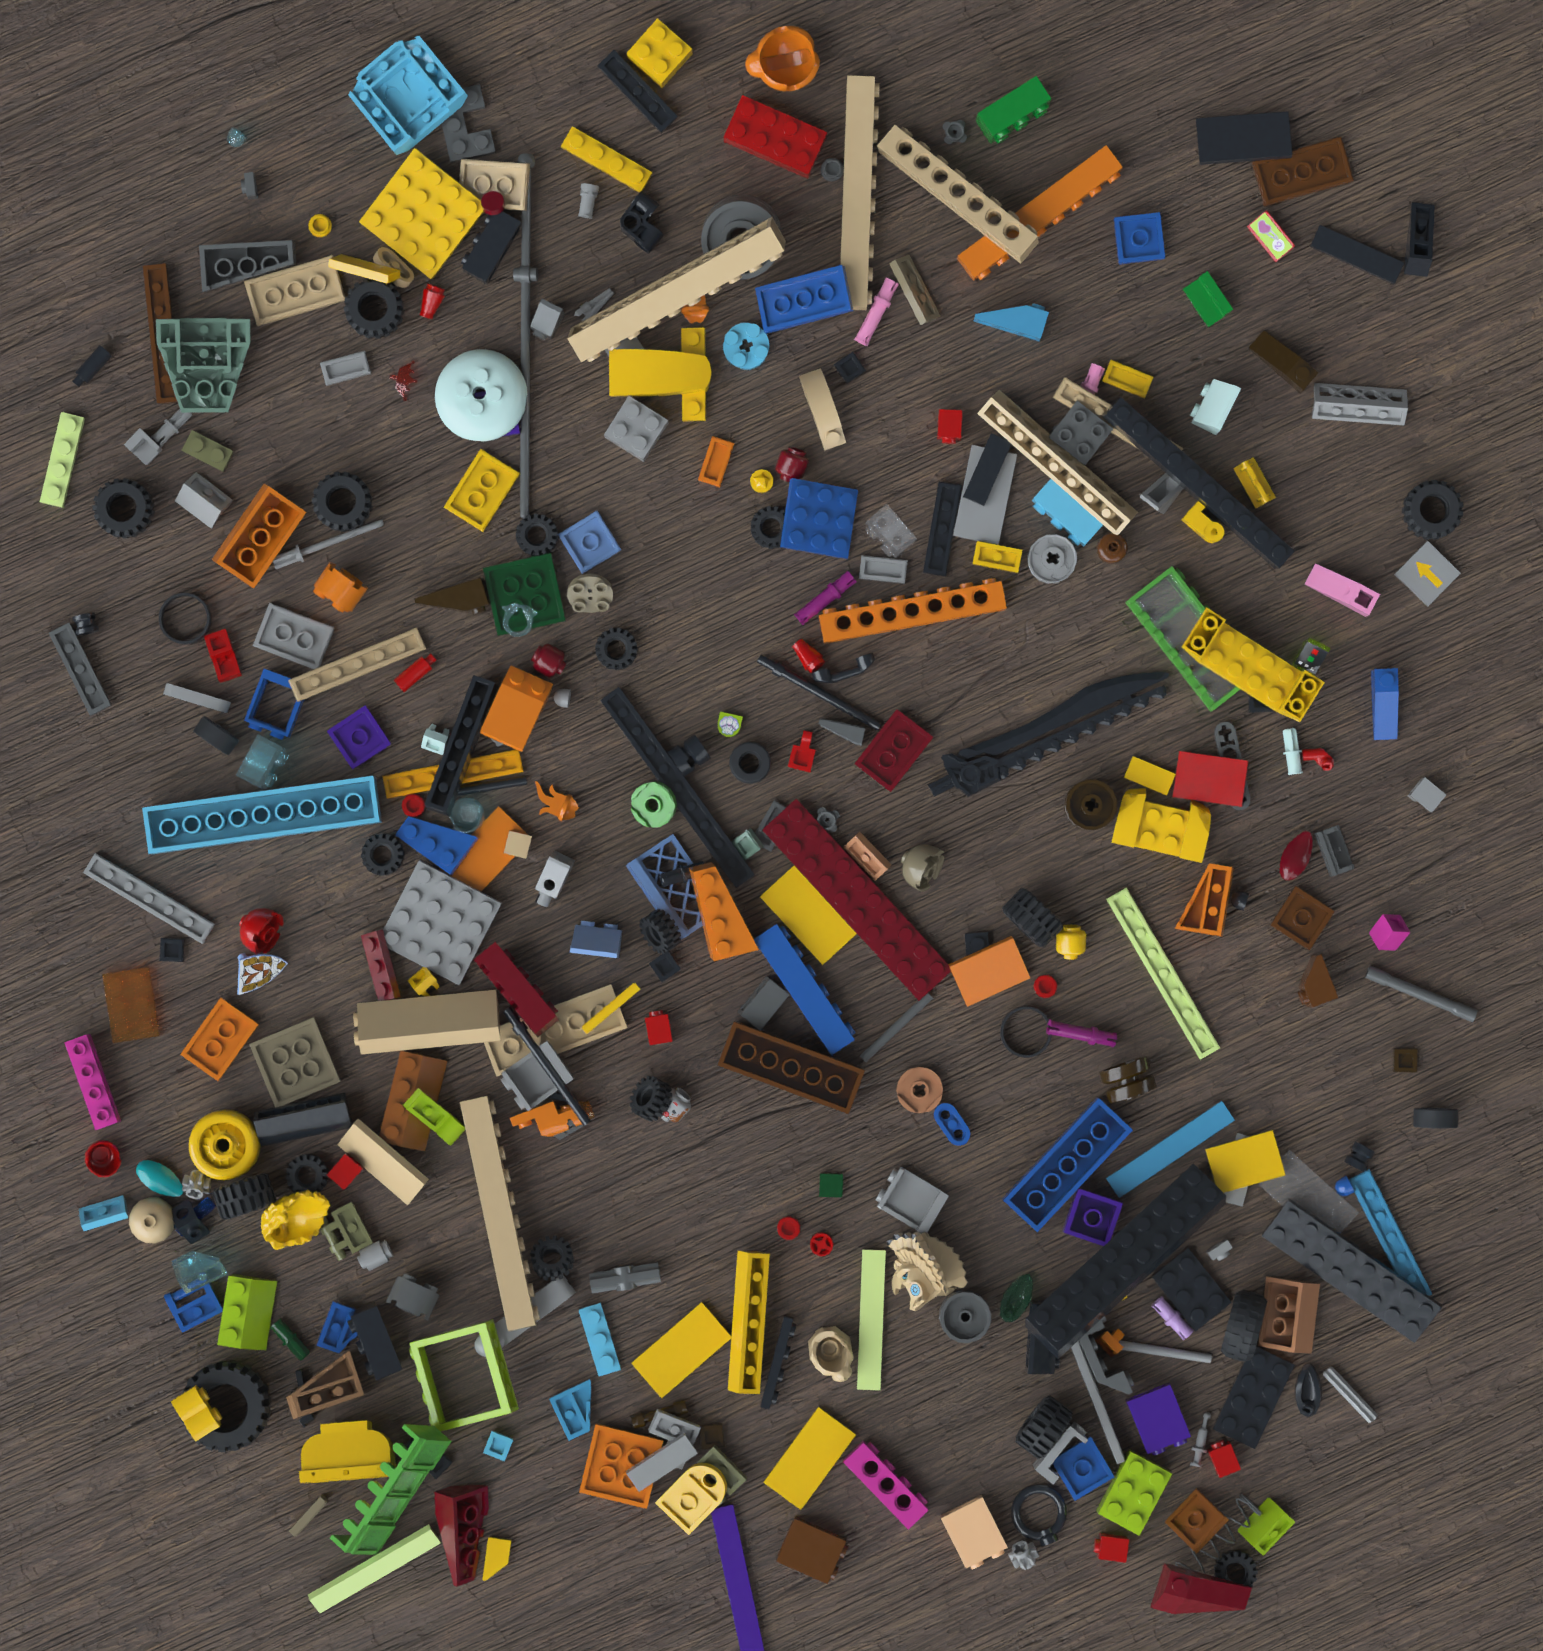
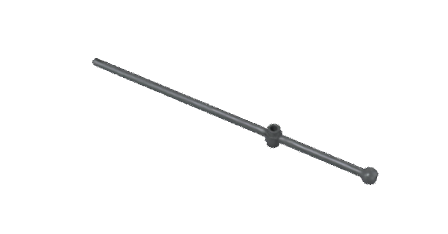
[513,153,539,519]

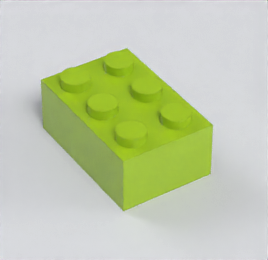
[1096,1449,1172,1536]

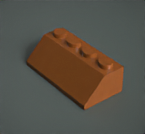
[379,1050,448,1151]

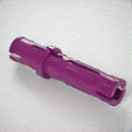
[794,571,857,625]
[1046,1020,1117,1047]

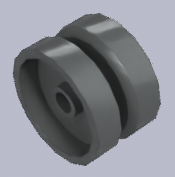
[939,1290,991,1343]

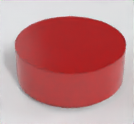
[402,794,425,817]
[1033,975,1057,998]
[777,1216,800,1240]

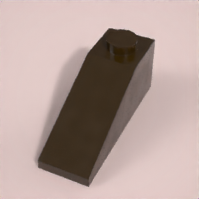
[1248,330,1318,393]
[414,578,490,615]

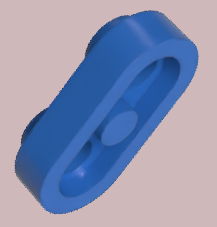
[934,1103,970,1146]

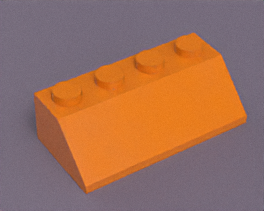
[212,484,306,589]

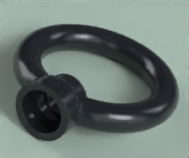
[1011,1484,1067,1547]

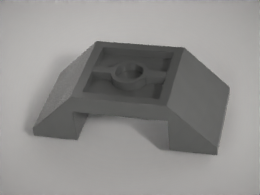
[1079,1316,1134,1394]

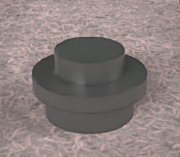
[821,158,844,181]

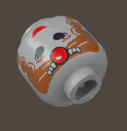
[661,1088,691,1122]

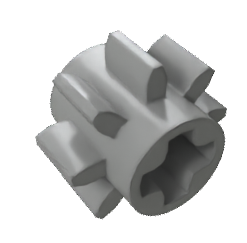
[182,1170,211,1199]
[1008,1540,1039,1570]

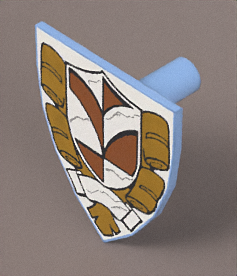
[237,953,288,995]

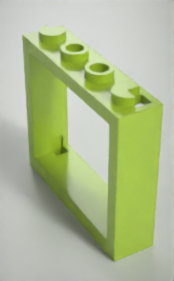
[409,1319,519,1432]

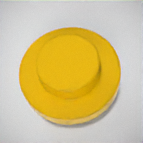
[308,214,332,238]

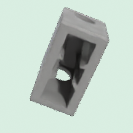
[535,851,575,907]

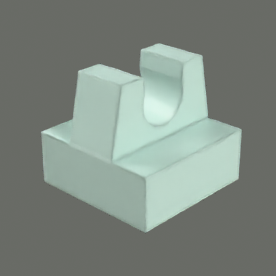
[421,724,449,755]

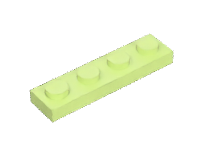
[40,412,85,508]

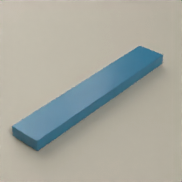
[1106,1101,1235,1198]
[1348,1169,1432,1296]

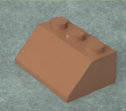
[1258,1277,1320,1354]

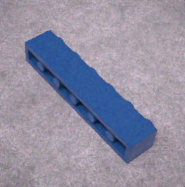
[754,924,855,1055]

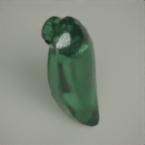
[1000,1274,1033,1322]

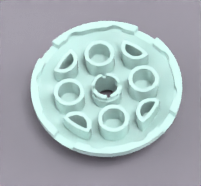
[435,349,527,442]

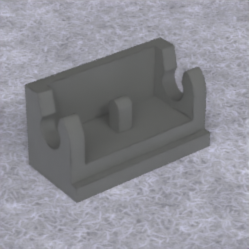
[1314,825,1354,877]
[737,976,789,1030]

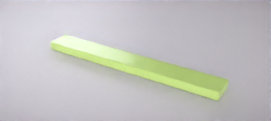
[1106,887,1220,1060]

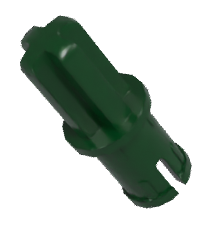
[270,1318,310,1361]

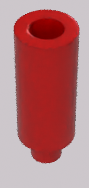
[394,653,436,693]

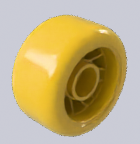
[189,1109,261,1180]

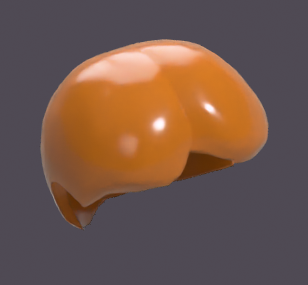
[745,25,820,91]

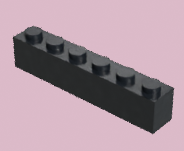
[424,675,498,817]

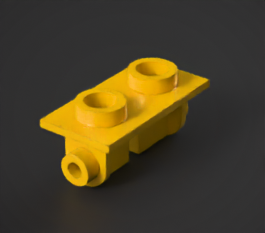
[1233,457,1276,509]

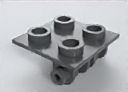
[1049,401,1113,465]

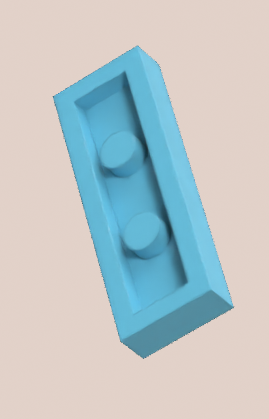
[578,1302,621,1376]

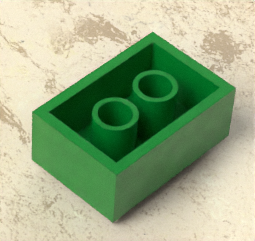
[976,76,1051,145]

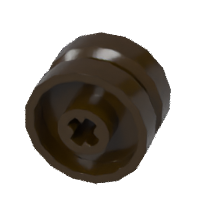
[1064,780,1117,831]
[1099,1056,1157,1103]

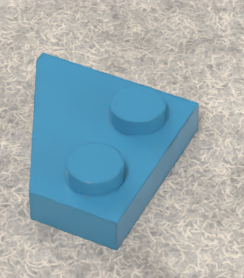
[549,1379,591,1441]

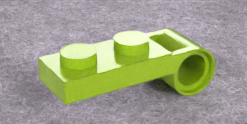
[403,1088,466,1146]

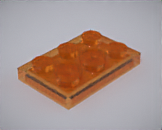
[102,967,160,1043]

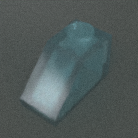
[171,1251,228,1294]

